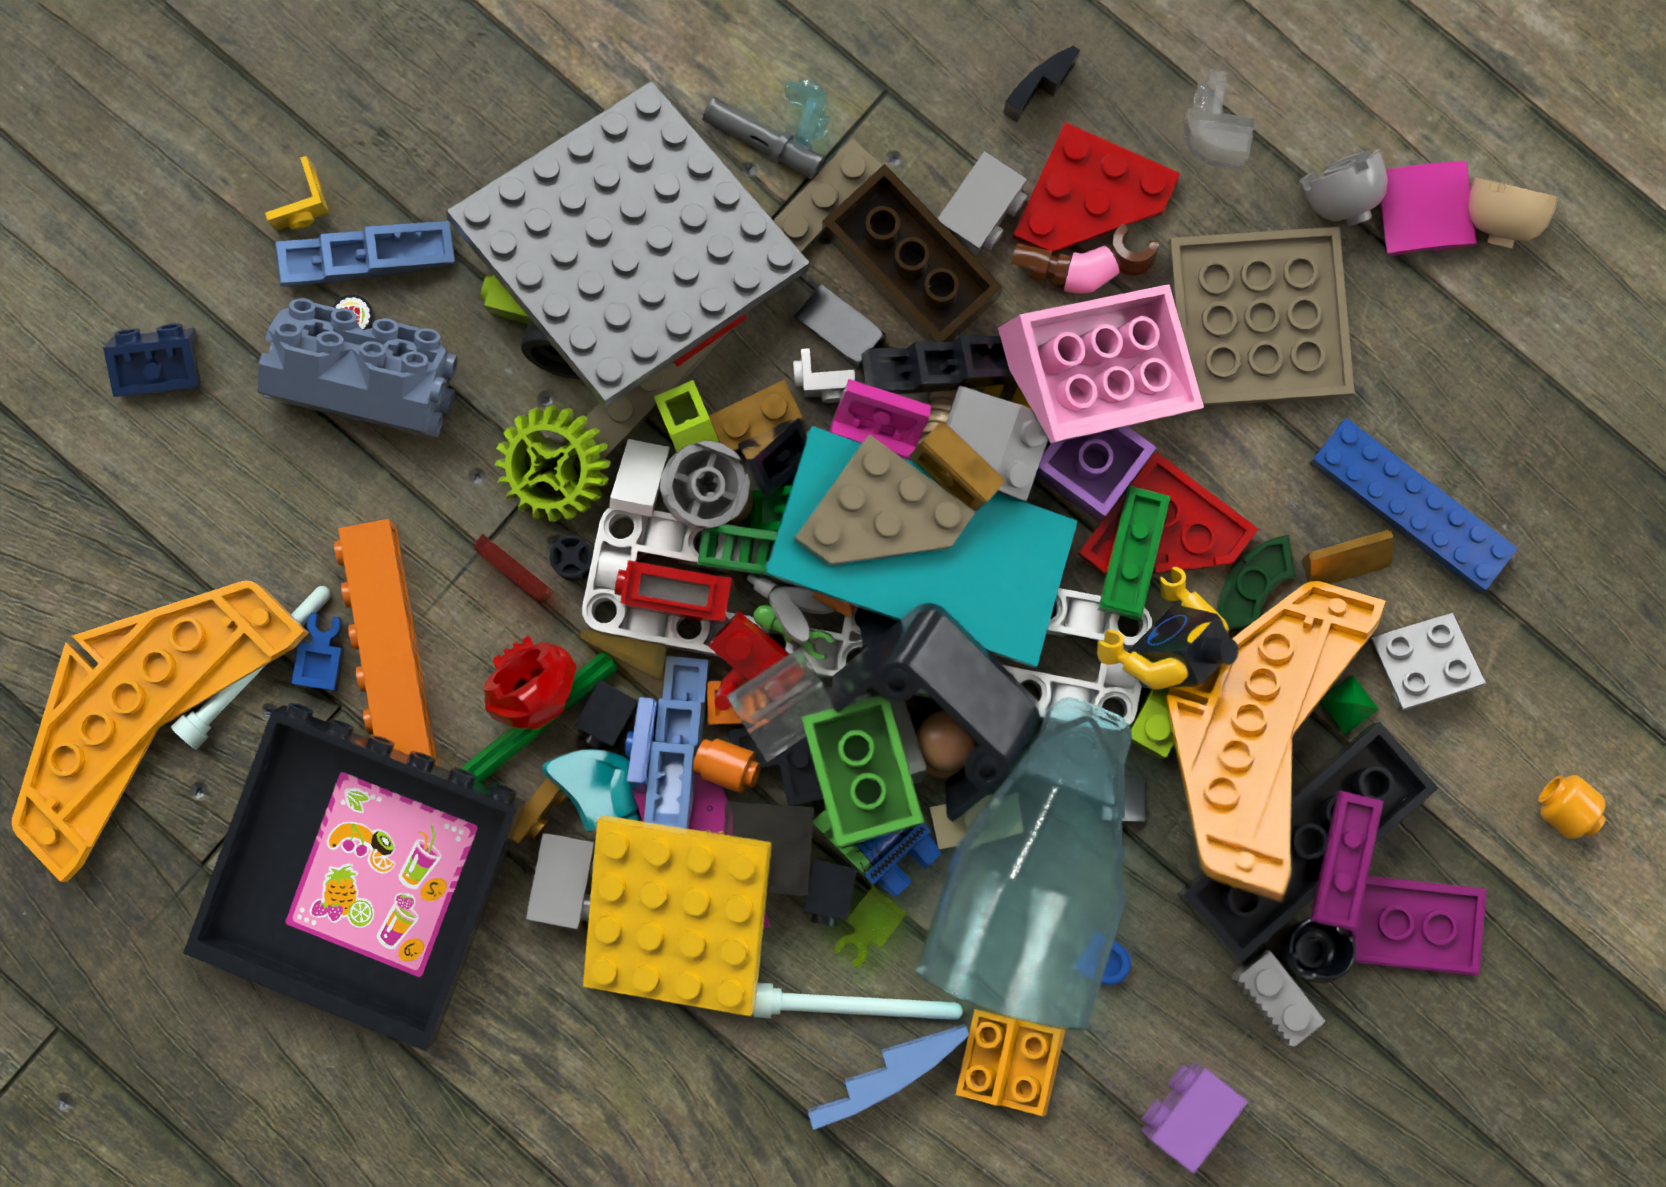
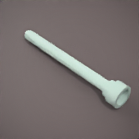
[171,586,331,750]
[754,983,963,1020]

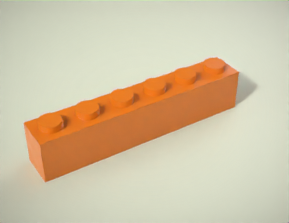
[334,519,439,766]

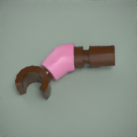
[1011,223,1159,294]

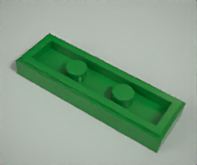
[1098,486,1171,621]

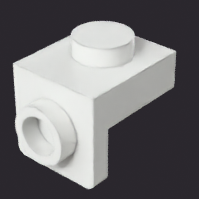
[793,348,855,403]

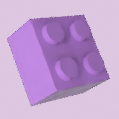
[1036,426,1156,523]
[1141,1062,1248,1174]

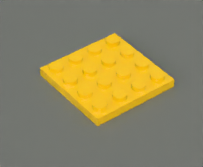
[583,815,772,1016]

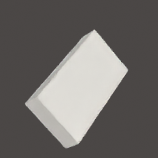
[609,439,670,517]

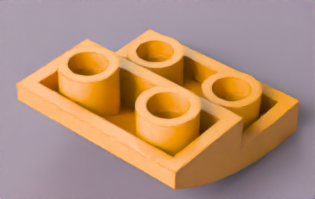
[955,1009,1065,1116]

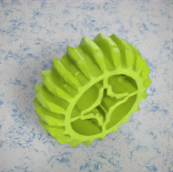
[494,405,611,522]

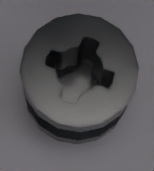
[549,535,593,581]

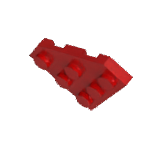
[1012,122,1180,255]
[1077,452,1259,576]

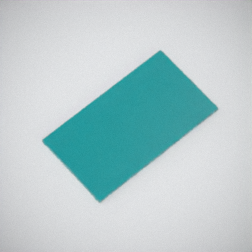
[765,426,1077,668]

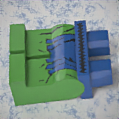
[812,808,941,897]

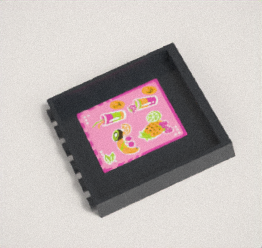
[183,703,526,1051]

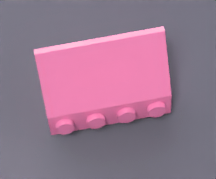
[998,284,1204,443]

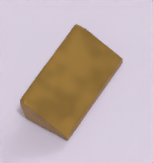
[909,422,1005,512]
[1301,530,1393,584]

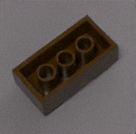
[822,164,1002,342]

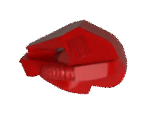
[483,636,577,729]

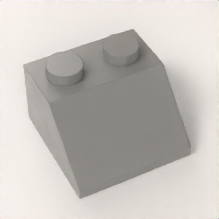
[946,386,1048,501]

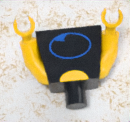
[1097,567,1238,690]

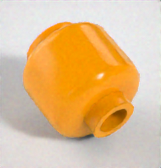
[1538,775,1606,839]

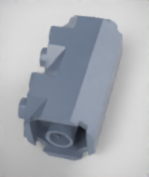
[258,298,458,438]

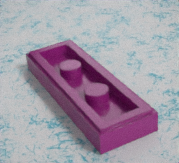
[1310,791,1384,931]

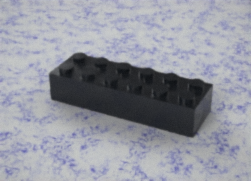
[1177,722,1439,962]

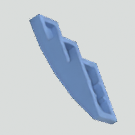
[275,221,455,287]
[644,656,711,829]
[808,1024,969,1130]

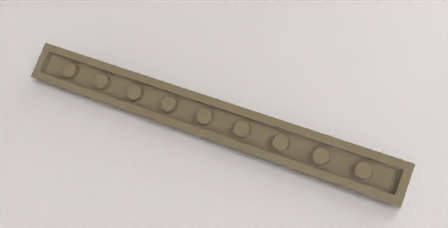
[562,138,883,460]

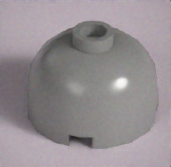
[1299,149,1388,226]
[660,441,750,529]

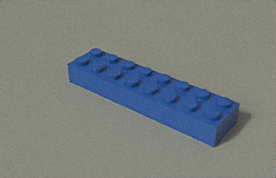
[1309,418,1518,593]

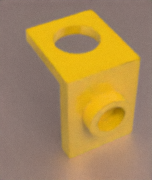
[265,156,329,231]

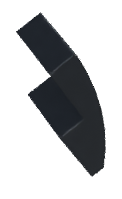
[1003,46,1080,122]

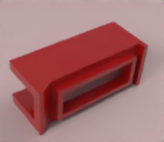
[615,560,734,625]

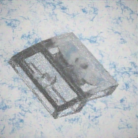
[726,648,833,762]

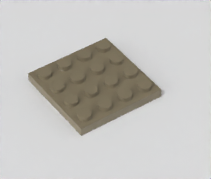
[1168,227,1355,406]

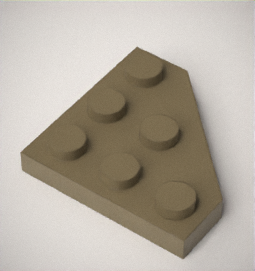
[793,434,975,566]

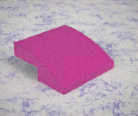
[1381,161,1477,256]
[829,379,931,462]

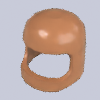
[915,710,978,779]

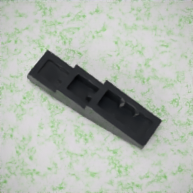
[861,336,1016,394]

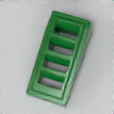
[697,525,778,578]

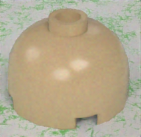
[1468,177,1558,248]

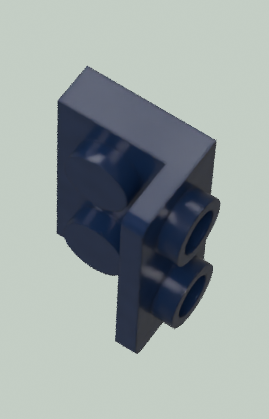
[103,323,201,397]

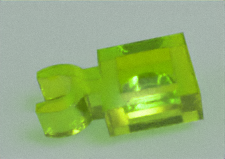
[834,886,907,967]

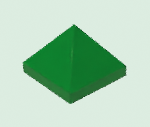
[1319,675,1379,735]

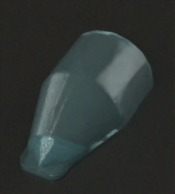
[914,697,1132,1030]

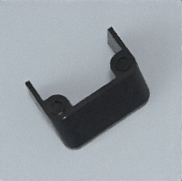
[832,603,1040,822]

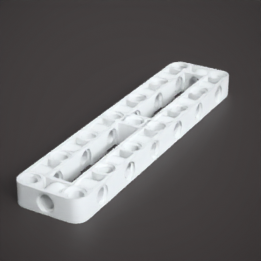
[582,508,1152,732]

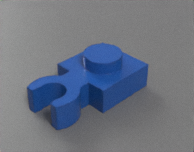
[291,613,344,691]

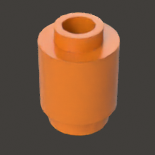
[693,738,761,793]

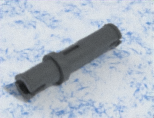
[702,96,825,180]

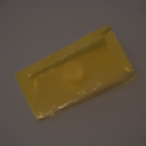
[580,630,669,681]

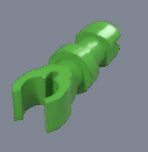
[754,605,836,659]

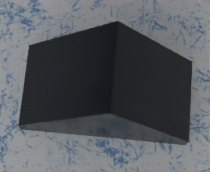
[738,417,807,497]

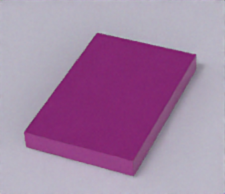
[1349,876,1487,976]

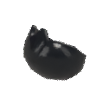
[1284,917,1356,984]

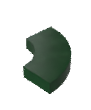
[1216,535,1296,631]

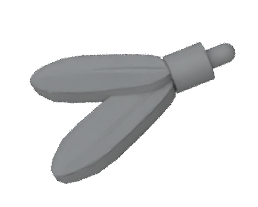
[747,574,835,644]

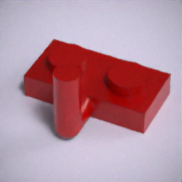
[708,611,804,711]

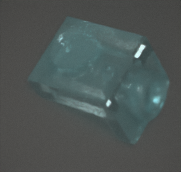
[785,79,830,150]

